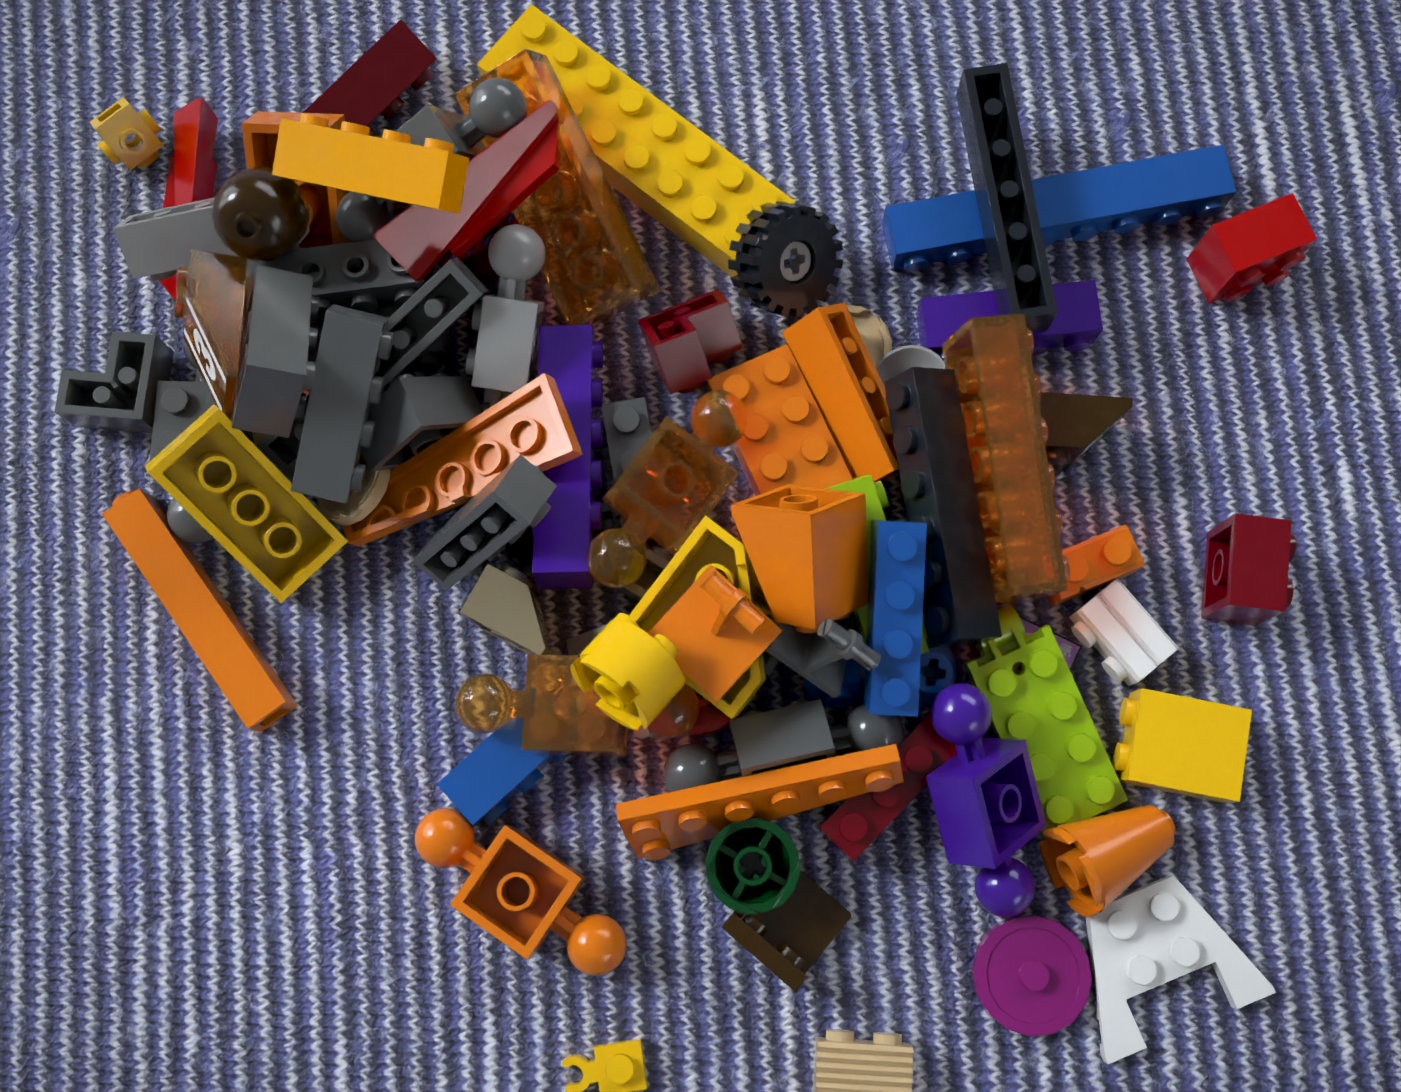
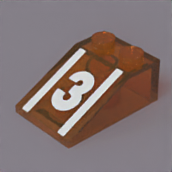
[175,249,248,420]

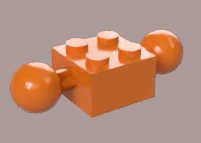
[415,808,627,976]

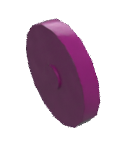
[971,915,1092,1036]

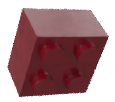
[1201,513,1296,626]

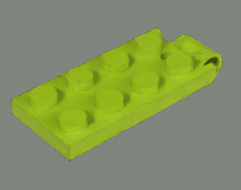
[964,604,1128,839]

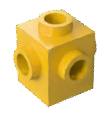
[90,97,164,171]

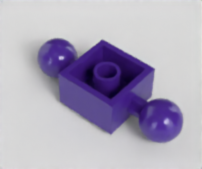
[926,683,1046,917]

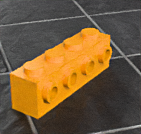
[272,113,470,214]

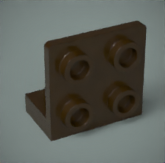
[721,870,851,992]

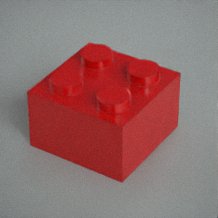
[1186,193,1317,303]

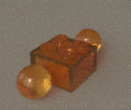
[587,390,748,588]
[455,655,699,757]

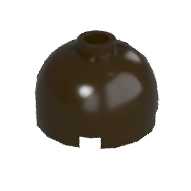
[211,166,310,262]

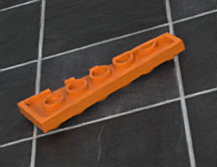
[342,373,583,547]
[616,744,904,860]

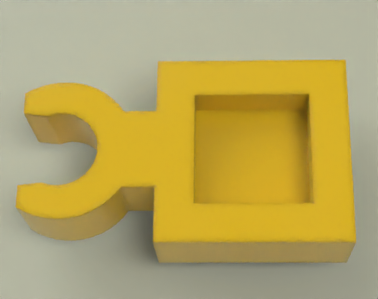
[562,1038,648,1092]

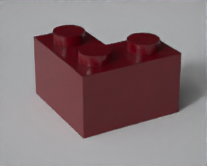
[638,289,743,394]

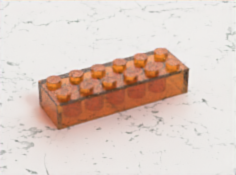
[455,48,661,328]
[942,314,1070,605]

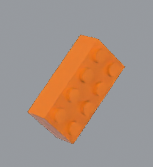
[707,344,853,496]

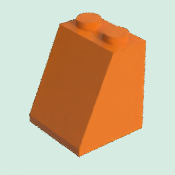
[731,485,869,633]

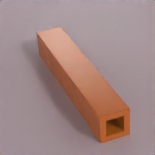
[102,488,298,733]

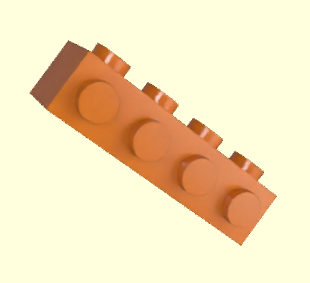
[782,303,899,483]

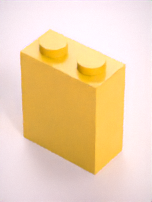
[1112,688,1252,803]

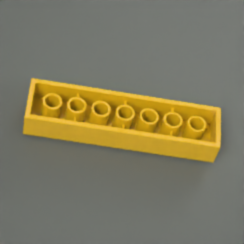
[477,4,795,277]

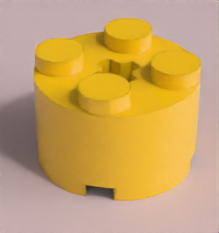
[570,613,686,730]

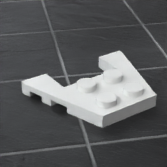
[1086,875,1276,1064]

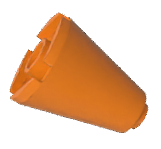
[1040,805,1176,917]

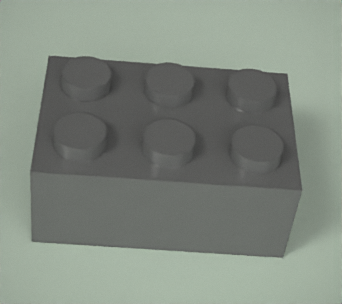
[232,265,320,438]

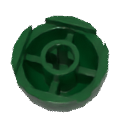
[705,817,800,915]

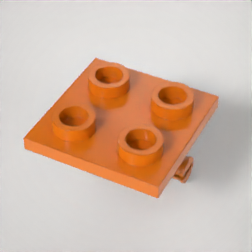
[648,564,783,703]

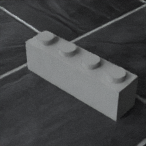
[113,197,310,281]

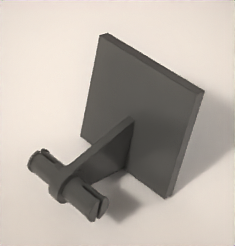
[765,616,881,698]

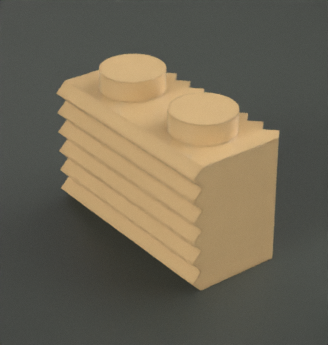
[813,1029,914,1092]

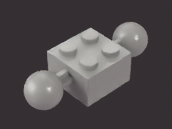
[466,224,545,412]

